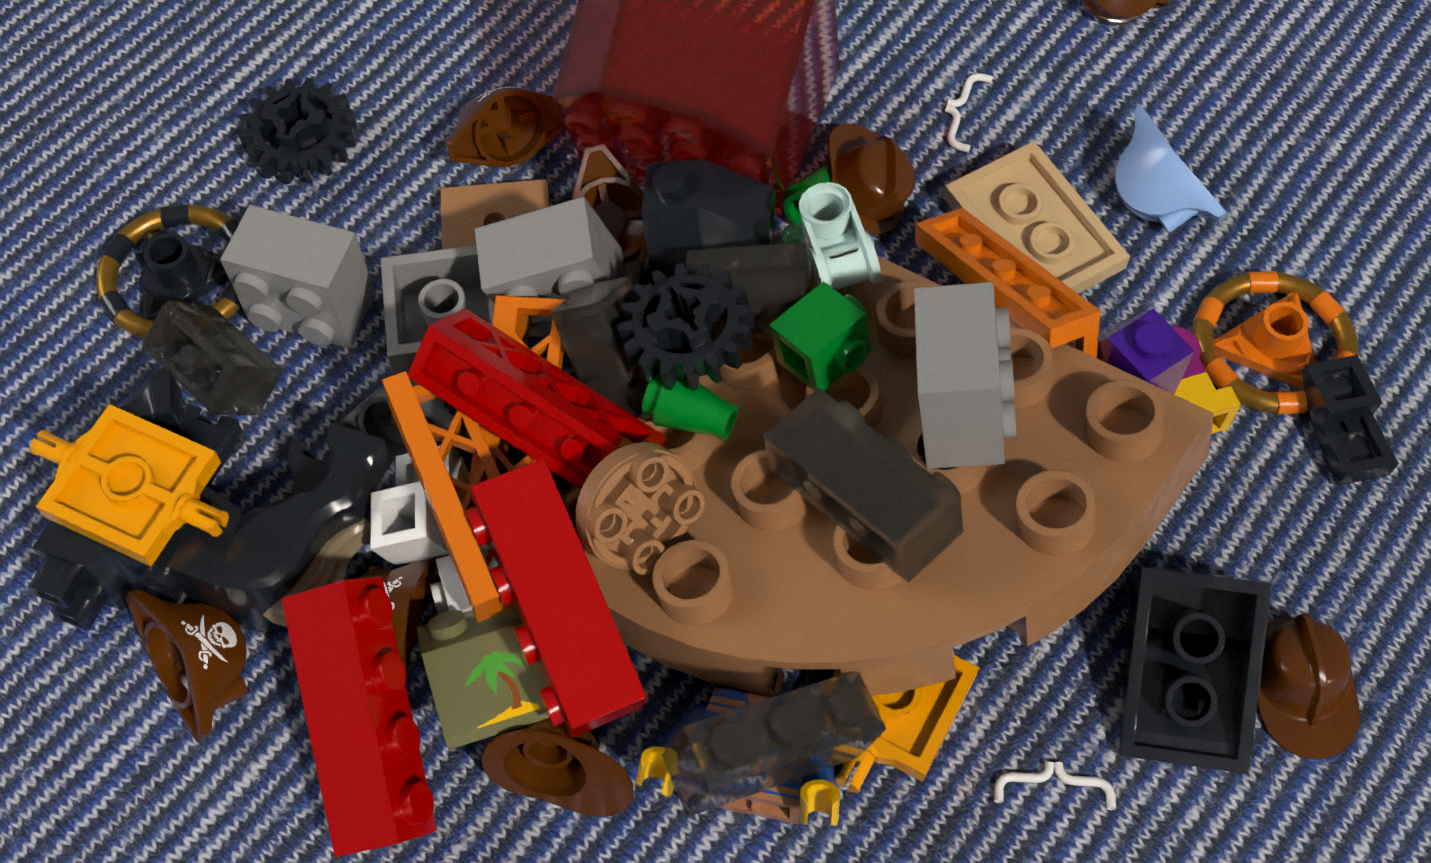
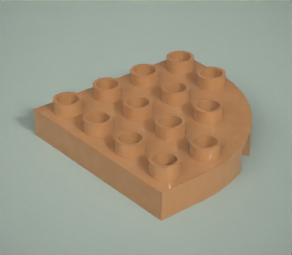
[562,228,1214,698]

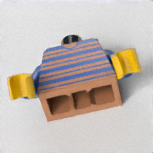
[635,670,840,826]

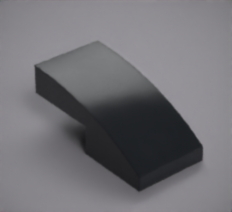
[1302,355,1399,486]

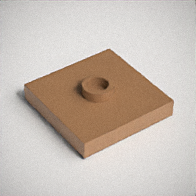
[440,179,550,250]

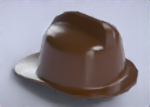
[827,123,915,235]
[1258,614,1360,760]
[482,718,634,817]

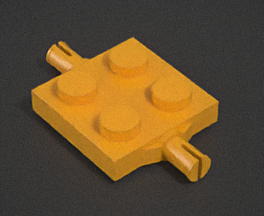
[30,404,229,567]
[810,654,980,794]

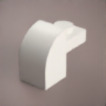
[370,446,460,565]

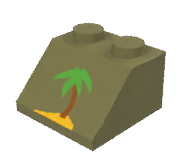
[416,608,548,750]

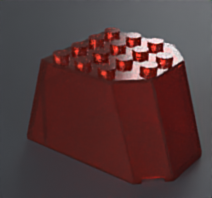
[553,0,840,217]

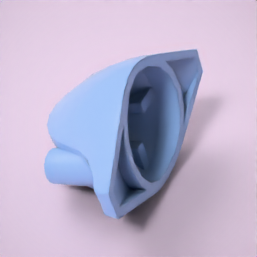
[1115,105,1227,233]

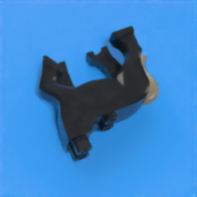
[28,367,392,634]

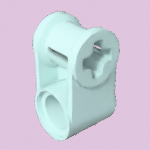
[799,182,882,290]

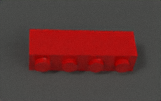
[464,458,647,739]
[281,577,437,857]

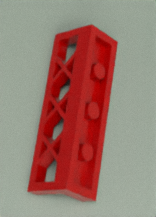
[407,308,667,490]

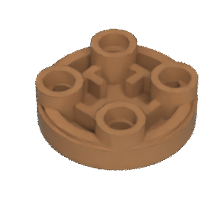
[575,442,705,575]

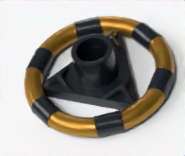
[96,204,242,342]

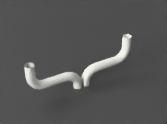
[945,73,993,153]
[994,762,1116,810]

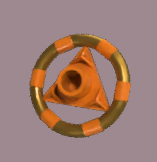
[1192,271,1359,415]

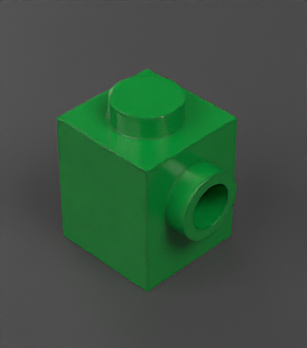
[769,281,872,395]

